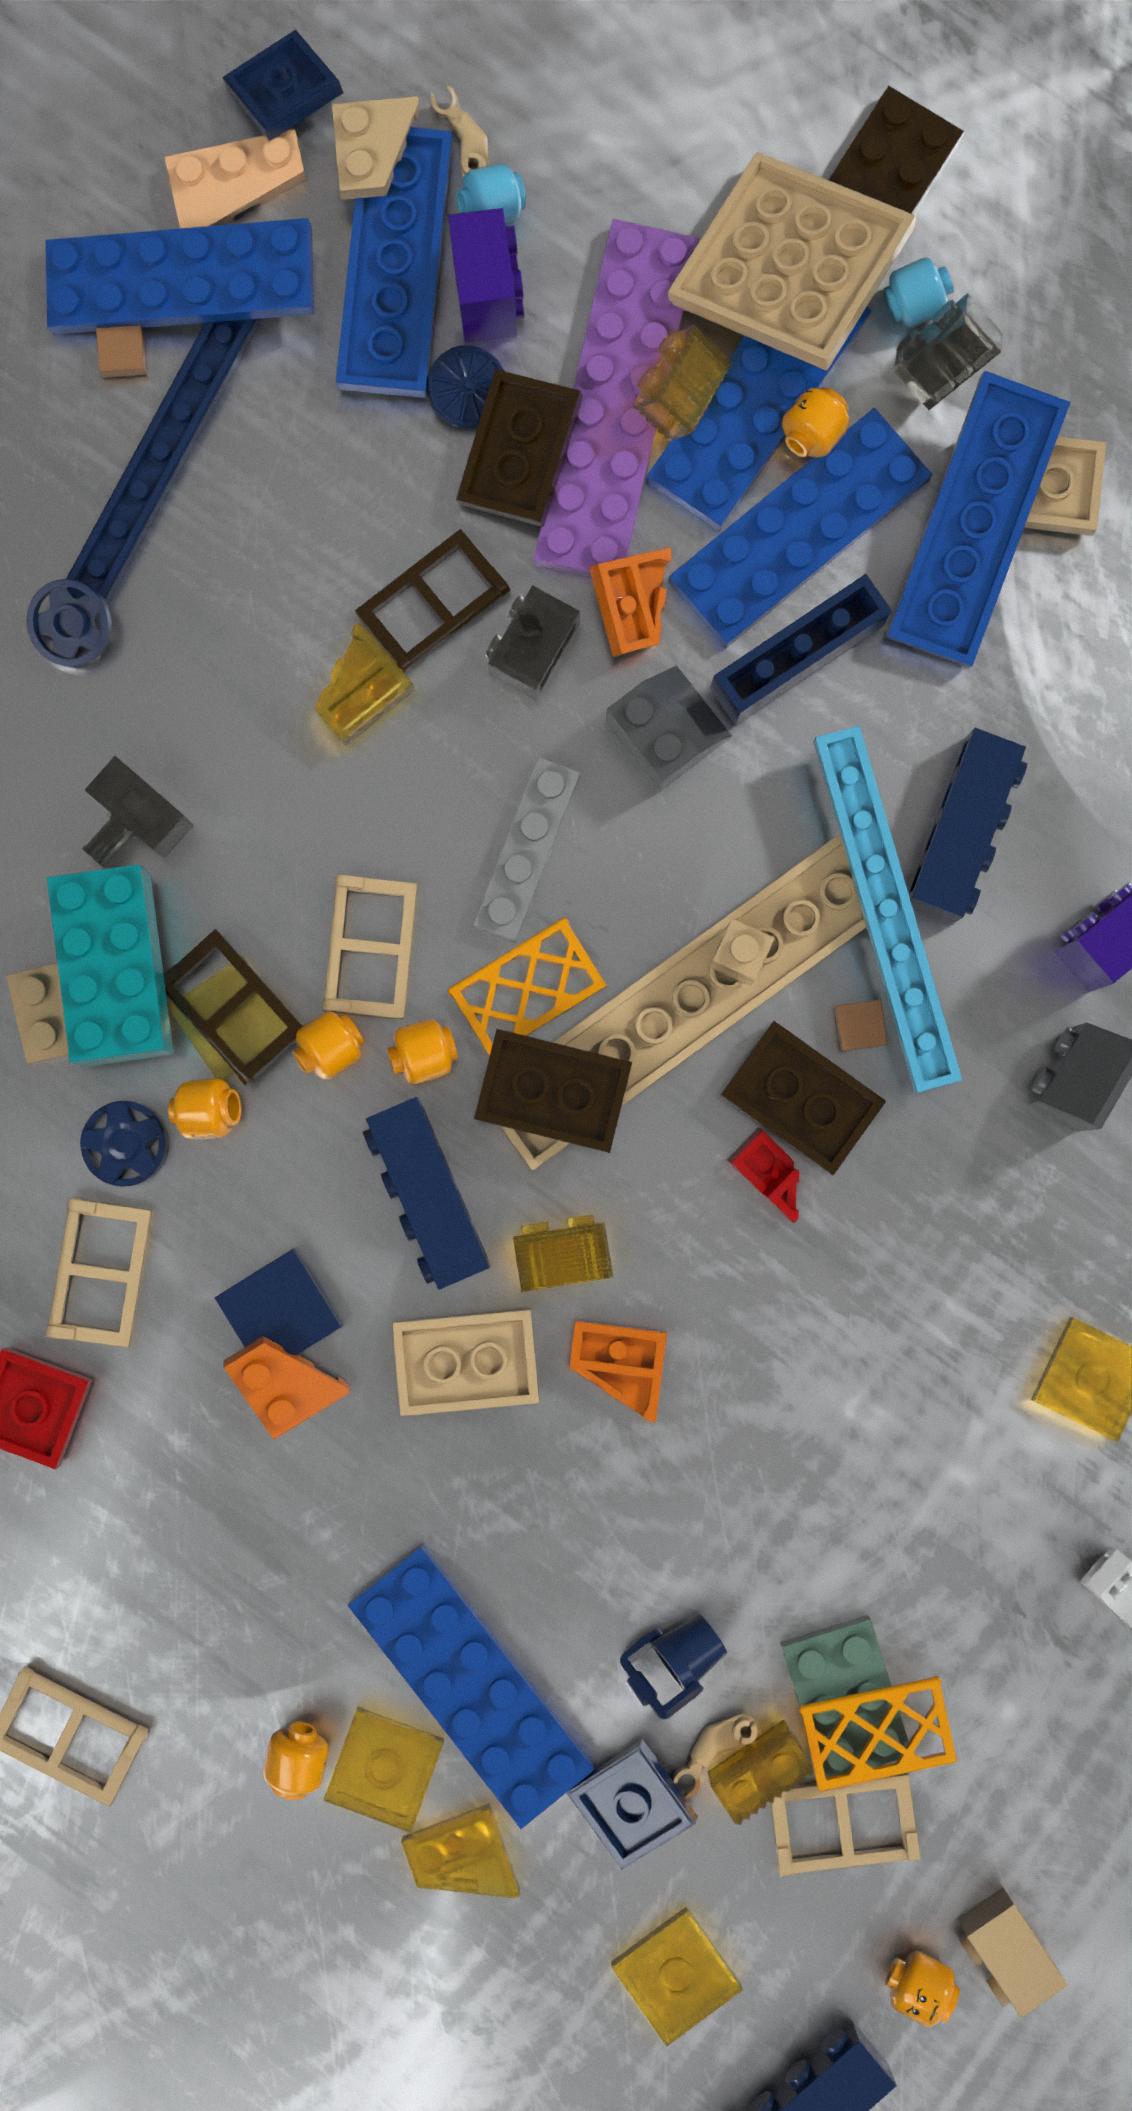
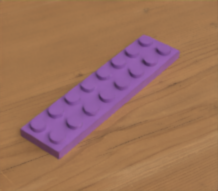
[533,219,699,578]

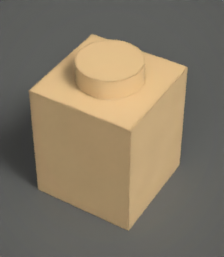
[709,918,775,986]

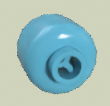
[456,164,526,226]
[884,257,954,328]

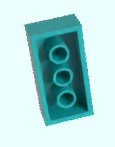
[46,864,174,1067]

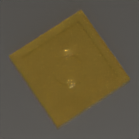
[168,955,288,1080]
[1031,1317,1132,1442]
[323,1706,444,1833]
[611,1906,743,2047]

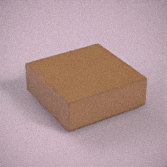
[96,325,147,378]
[834,999,888,1052]

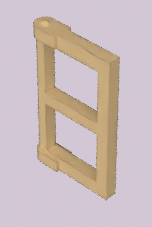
[322,874,417,1019]
[46,1197,152,1348]
[0,1666,149,1807]
[769,1773,920,1877]

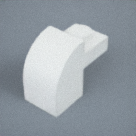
[1080,1547,1132,1630]

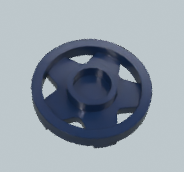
[27,579,112,666]
[80,1101,168,1187]

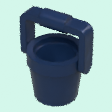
[620,1614,727,1719]

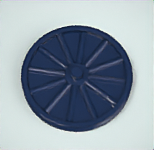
[427,345,504,429]

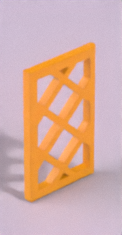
[447,917,607,1056]
[799,1676,957,1792]

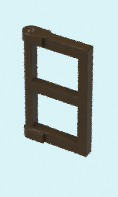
[355,528,511,673]
[163,929,303,1086]

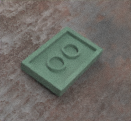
[780,1615,909,1777]

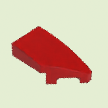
[727,1127,799,1224]

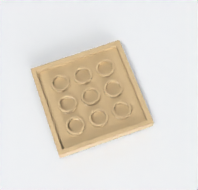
[668,152,916,371]

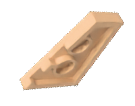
[164,129,306,229]

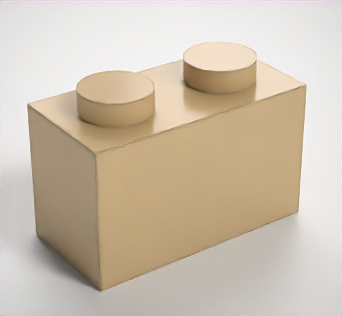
[958,1888,1068,2018]

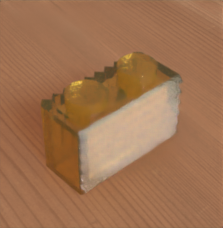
[633,325,732,440]
[513,1214,613,1292]
[707,1720,814,1825]

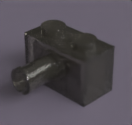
[894,293,1003,410]
[485,585,580,701]
[82,756,194,868]

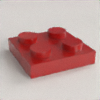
[0,1348,93,1469]

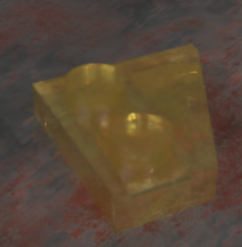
[315,622,416,747]
[401,1803,521,1898]

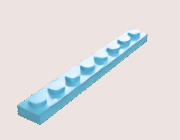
[813,725,962,1094]

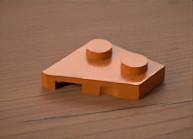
[589,547,672,657]
[569,1320,667,1423]
[223,1336,350,1440]

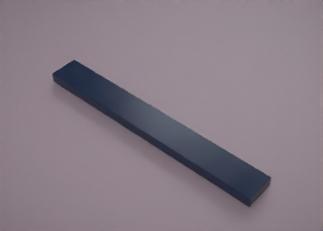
[66,318,263,622]

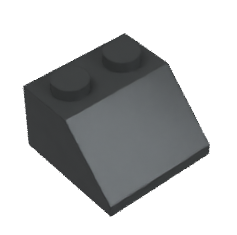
[605,665,732,792]
[1030,1022,1132,1132]

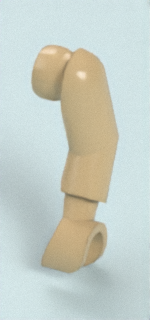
[431,84,489,177]
[671,1714,758,1799]

